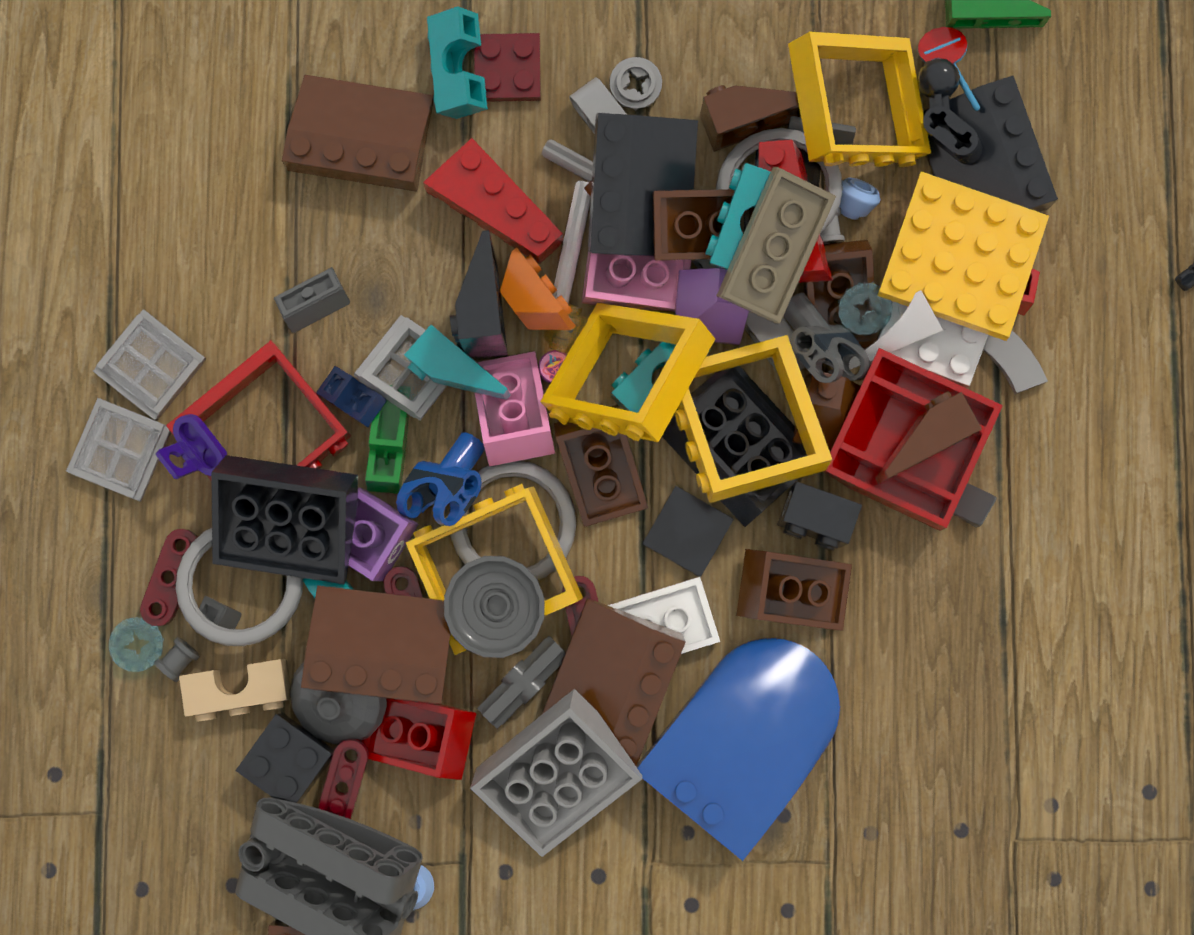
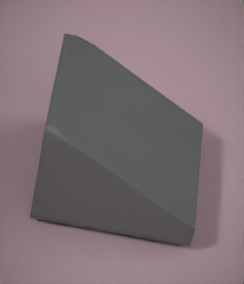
[954,483,997,528]
[199,596,242,629]

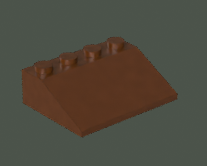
[282,75,434,192]
[301,585,451,705]
[541,598,686,766]

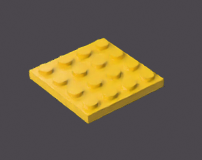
[877,171,1049,341]

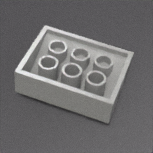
[470,689,642,857]

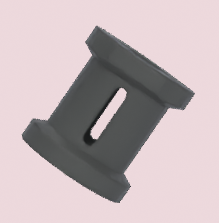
[154,637,200,682]

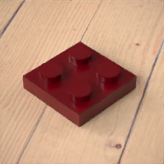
[474,33,541,102]

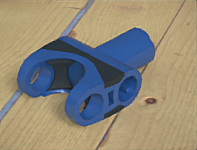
[396,433,485,526]

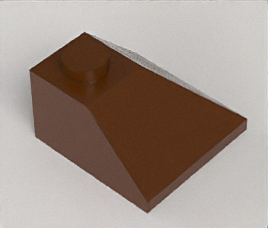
[792,372,860,451]

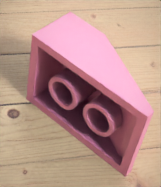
[582,252,691,311]
[475,351,555,467]

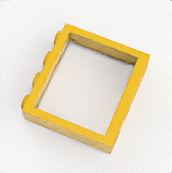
[788,32,931,167]
[540,302,715,442]
[675,335,832,503]
[406,484,583,655]

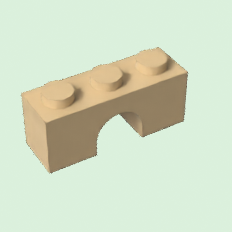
[179,659,291,722]

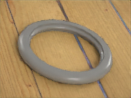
[716,128,843,233]
[451,461,576,581]
[175,528,303,646]

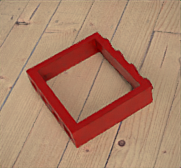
[166,340,351,480]

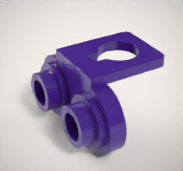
[155,414,227,479]

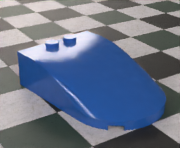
[636,638,840,861]

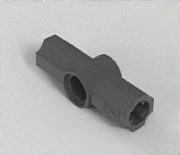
[477,636,566,729]

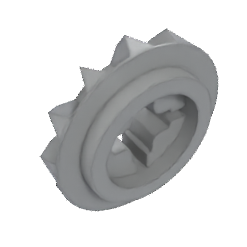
[610,57,662,111]

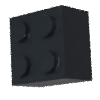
[777,482,862,551]
[235,713,334,804]

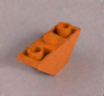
[500,247,576,330]

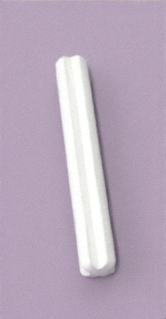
[552,181,591,305]

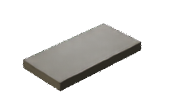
[716,167,836,325]

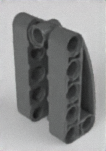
[235,797,423,935]

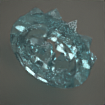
[838,282,893,335]
[109,617,164,672]

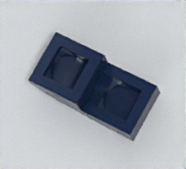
[316,366,387,427]

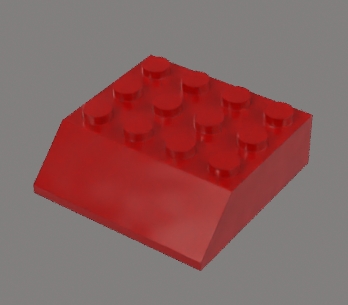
[823,348,1003,531]

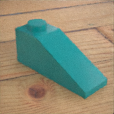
[404,325,511,400]

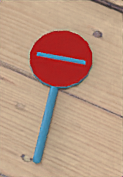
[918,27,980,111]

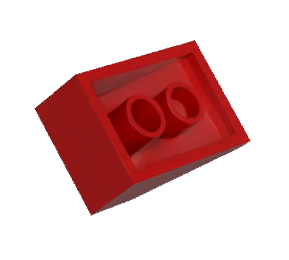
[357,699,476,780]

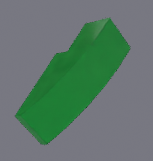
[365,385,411,494]

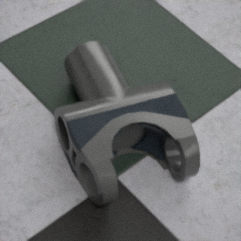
[784,293,870,383]

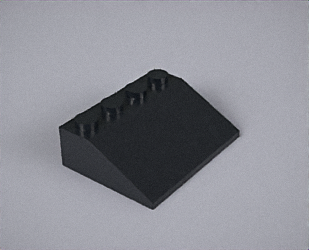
[923,75,1058,212]
[588,113,698,256]
[450,230,508,361]
[662,366,807,527]
[211,455,358,584]

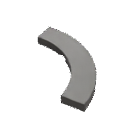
[876,300,1048,394]

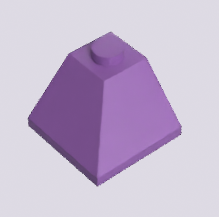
[675,268,749,345]

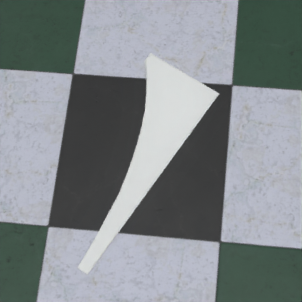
[827,290,943,374]

